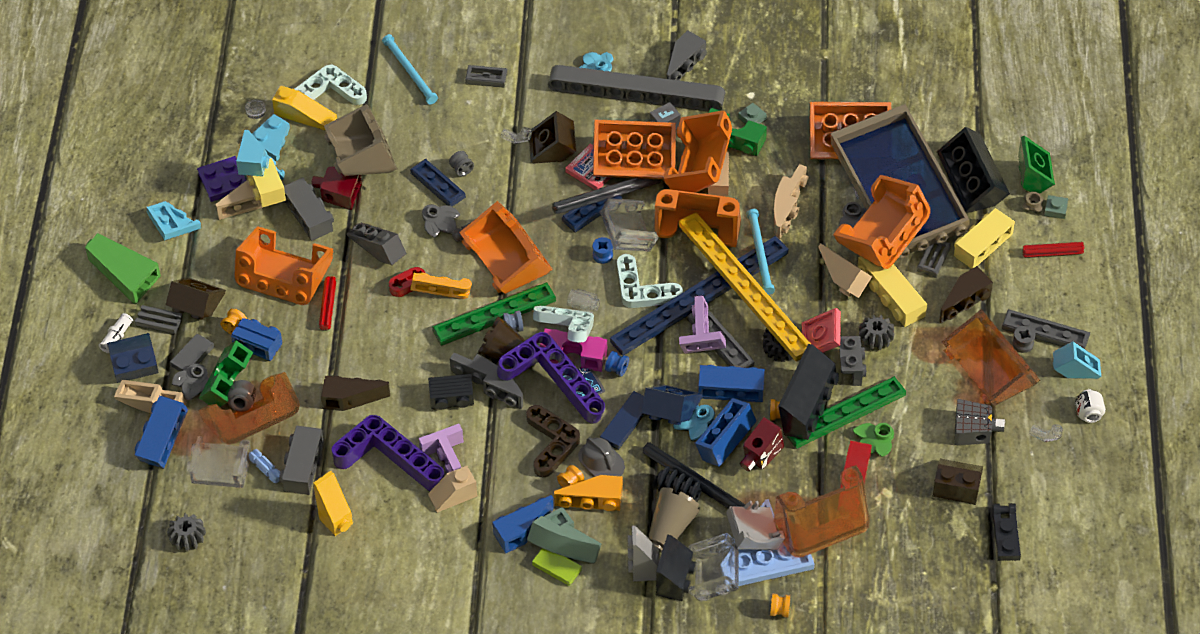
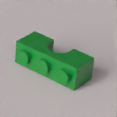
[708,108,767,156]
[199,340,253,410]

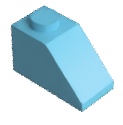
[236,130,269,177]
[1053,342,1102,379]

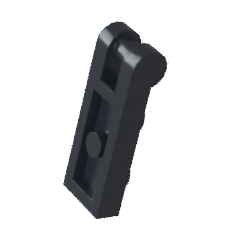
[992,503,1021,561]

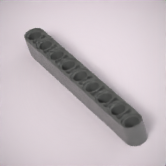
[547,65,726,112]

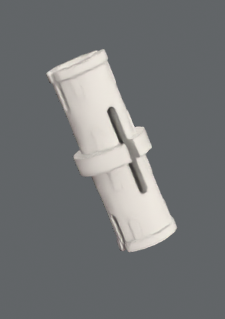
[99,313,133,353]

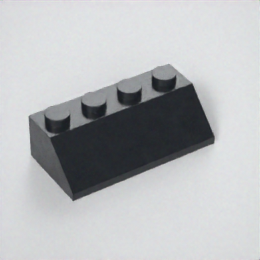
[936,126,1010,213]
[778,344,839,440]

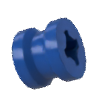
[592,237,613,264]
[605,351,629,377]

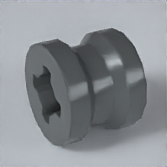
[449,151,474,177]
[1012,326,1035,353]

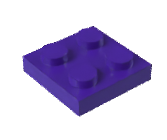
[197,156,247,202]

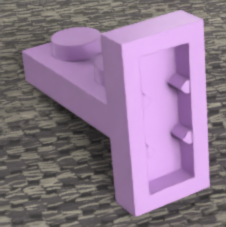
[679,296,726,353]
[419,424,463,473]

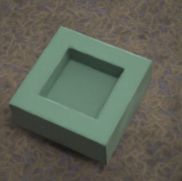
[738,103,767,124]
[1044,195,1068,219]
[544,507,574,528]

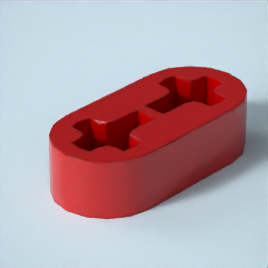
[389,267,425,297]

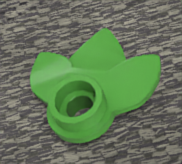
[853,423,894,457]

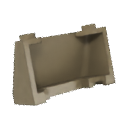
[324,104,397,176]

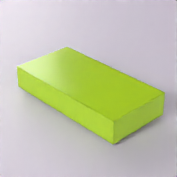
[532,548,582,586]

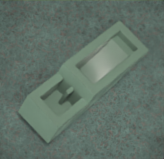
[527,516,602,563]

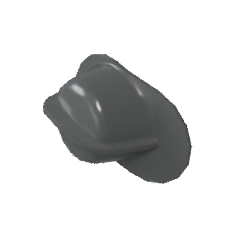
[578,437,625,477]

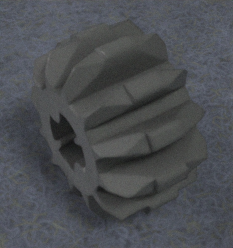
[859,314,894,350]
[167,513,206,551]

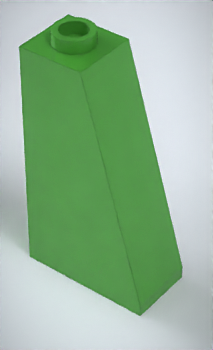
[85,233,161,304]

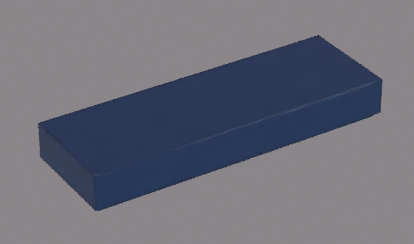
[410,158,466,207]
[562,185,622,233]
[600,391,645,450]

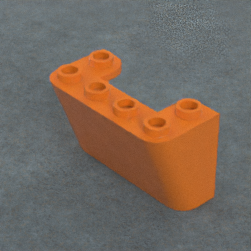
[664,110,732,193]
[655,189,741,247]
[234,226,333,305]

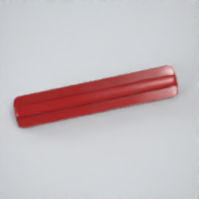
[1022,242,1085,257]
[319,276,336,330]

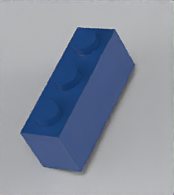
[698,365,765,402]
[135,395,188,469]
[695,398,757,467]

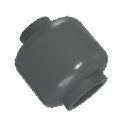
[227,380,256,412]

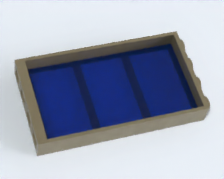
[831,104,969,259]

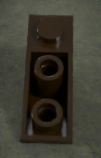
[939,266,993,323]
[321,376,390,411]

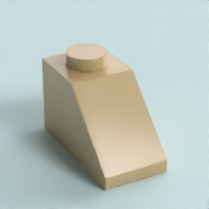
[428,466,477,513]

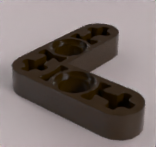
[526,405,580,478]

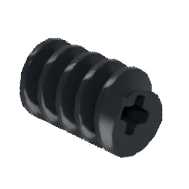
[652,465,701,502]

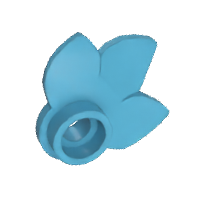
[579,52,613,72]
[673,405,715,441]

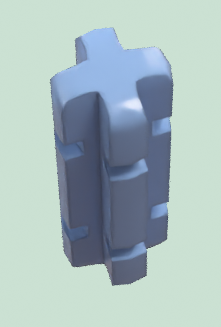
[249,449,280,483]

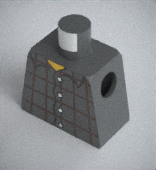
[954,399,1005,445]

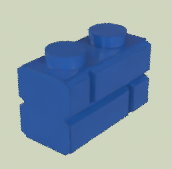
[231,318,282,361]

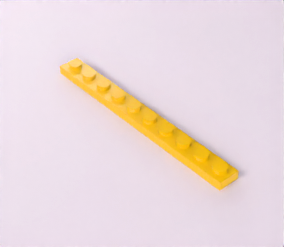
[679,212,811,362]

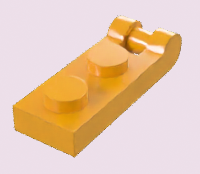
[410,273,472,299]

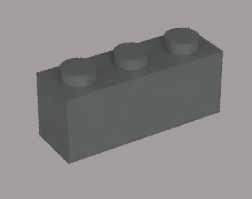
[284,178,334,241]
[279,426,324,495]

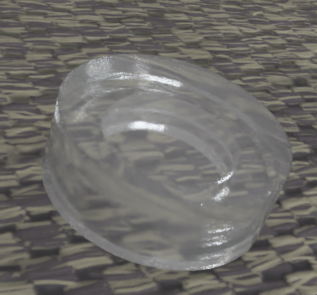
[245,99,266,119]

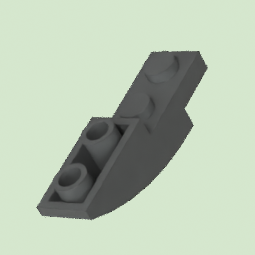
[450,353,523,409]

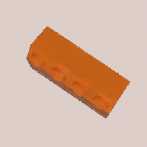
[809,102,892,160]
[593,120,676,179]

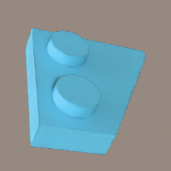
[147,201,201,240]

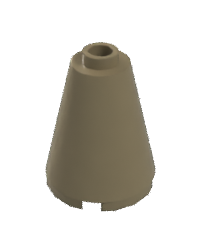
[648,487,700,552]

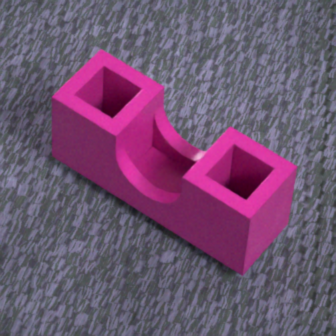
[540,328,607,372]

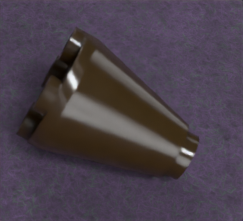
[477,317,536,370]

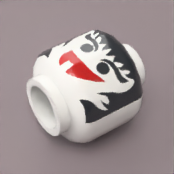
[1075,389,1105,423]

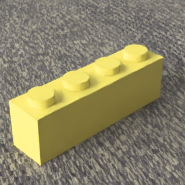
[858,256,927,327]

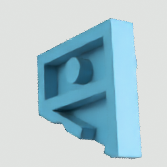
[252,114,290,161]

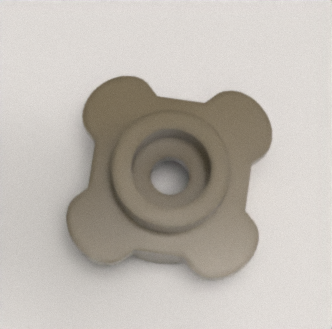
[1022,192,1044,212]

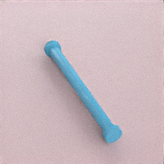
[382,34,438,104]
[746,209,775,295]

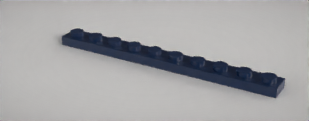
[610,236,789,356]

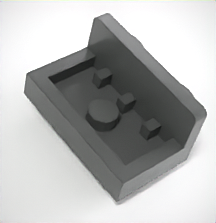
[839,336,866,386]

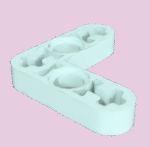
[295,65,367,105]
[617,254,683,308]
[533,306,594,342]

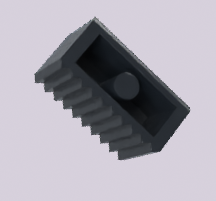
[428,374,474,410]

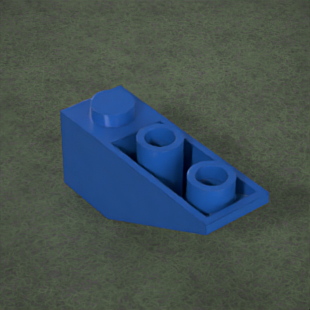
[492,495,554,554]

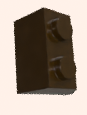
[529,111,576,164]
[165,277,226,320]
[932,458,983,505]

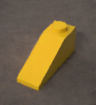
[272,86,337,131]
[313,471,353,536]

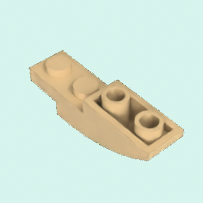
[773,164,808,240]

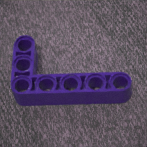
[497,332,605,423]
[332,415,444,492]

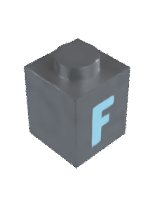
[649,102,681,130]

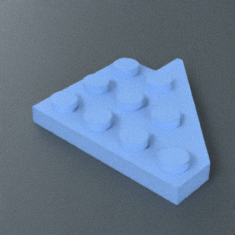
[722,499,815,589]

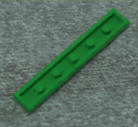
[432,282,556,346]
[787,376,906,449]

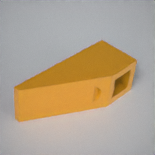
[554,475,623,511]

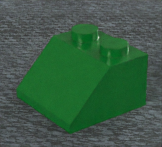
[1018,135,1055,194]

